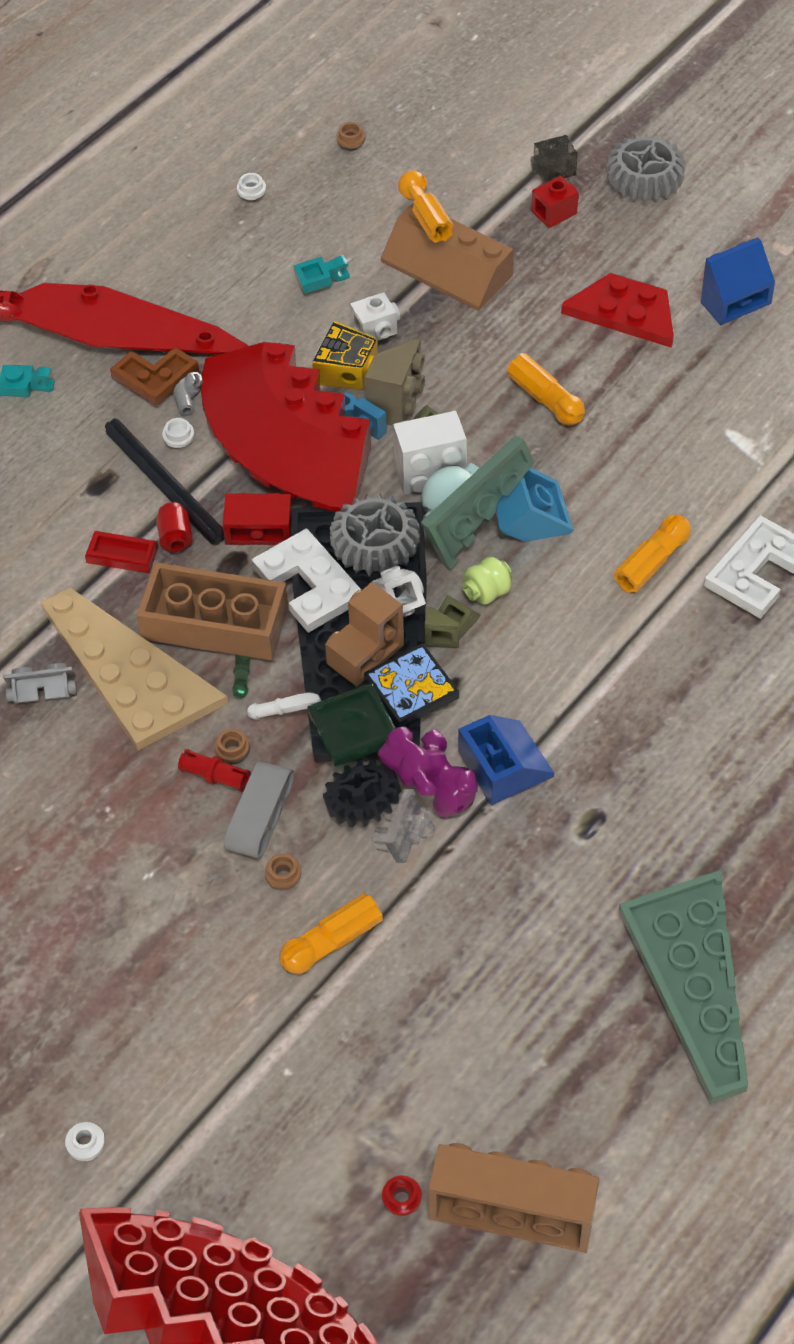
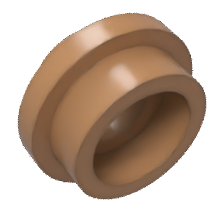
[336,122,365,149]
[214,729,250,763]
[265,853,301,889]

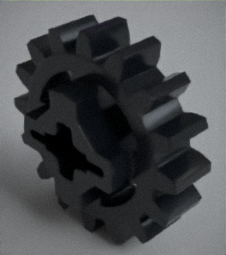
[323,759,402,828]

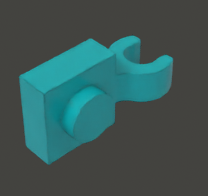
[293,256,350,294]
[0,365,55,397]

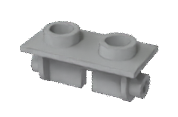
[3,663,77,704]

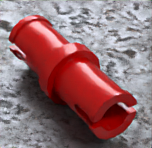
[178,749,251,792]

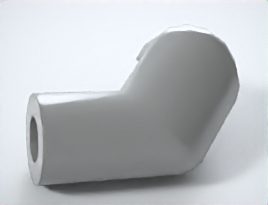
[174,372,203,416]

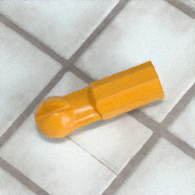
[398,170,454,243]
[507,353,585,426]
[614,514,691,594]
[279,893,383,974]

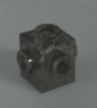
[530,135,578,184]

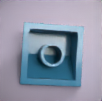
[496,468,574,542]

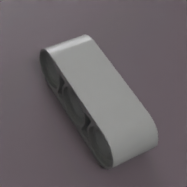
[224,761,294,859]

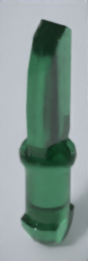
[232,654,251,699]

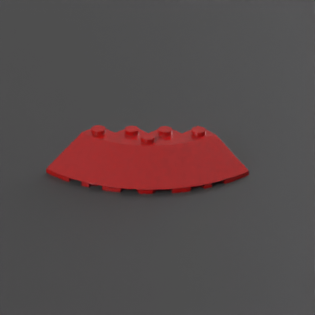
[201,342,371,512]
[79,1207,378,1344]

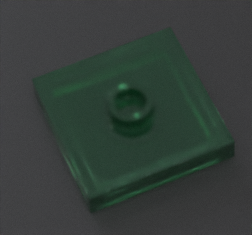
[307,683,396,767]

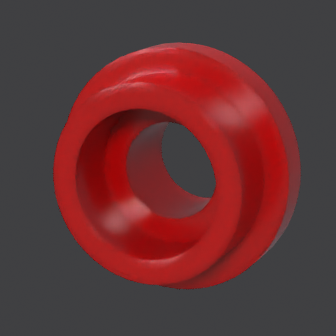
[382,1175,422,1216]

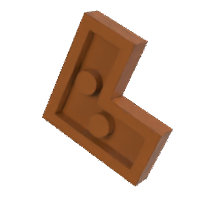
[110,347,199,406]

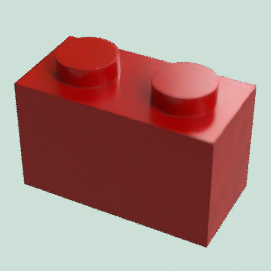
[223,493,292,545]

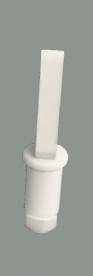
[247,693,323,720]

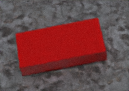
[85,531,159,574]

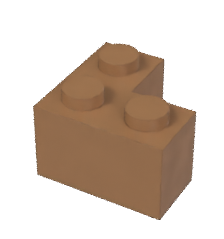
[325,582,404,687]

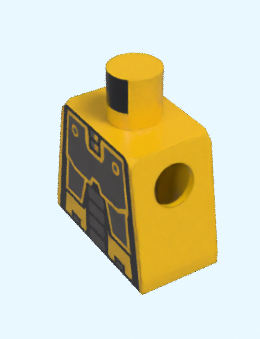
[312,321,378,390]

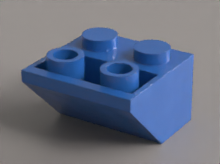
[700,237,775,326]
[458,715,554,805]

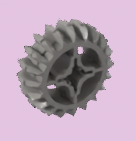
[606,134,686,203]
[330,493,420,577]

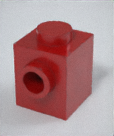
[531,175,579,228]

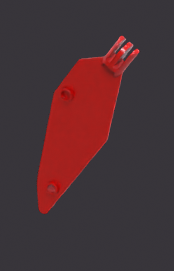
[0,283,248,354]

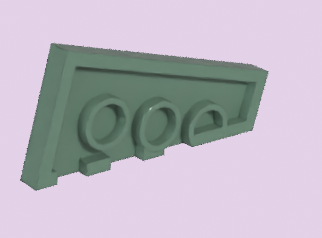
[420,435,534,570]

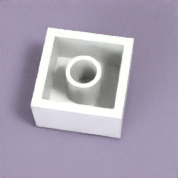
[393,411,467,495]

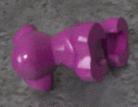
[378,727,478,817]

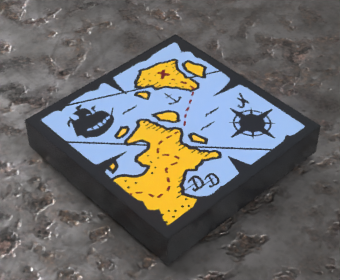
[364,643,459,727]

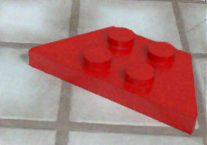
[561,273,674,348]

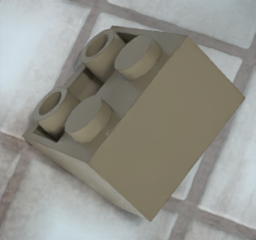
[365,338,425,426]

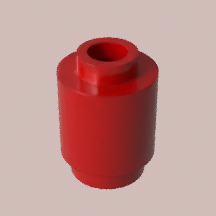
[156,502,193,552]

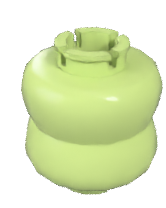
[462,556,513,605]

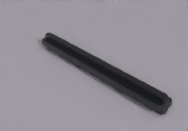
[105,418,225,545]

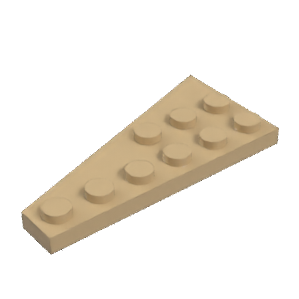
[41,588,228,751]

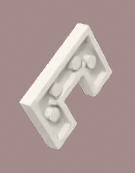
[704,515,794,619]
[251,528,361,633]

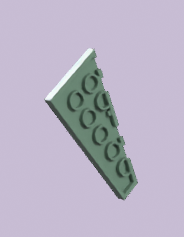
[619,870,748,1104]

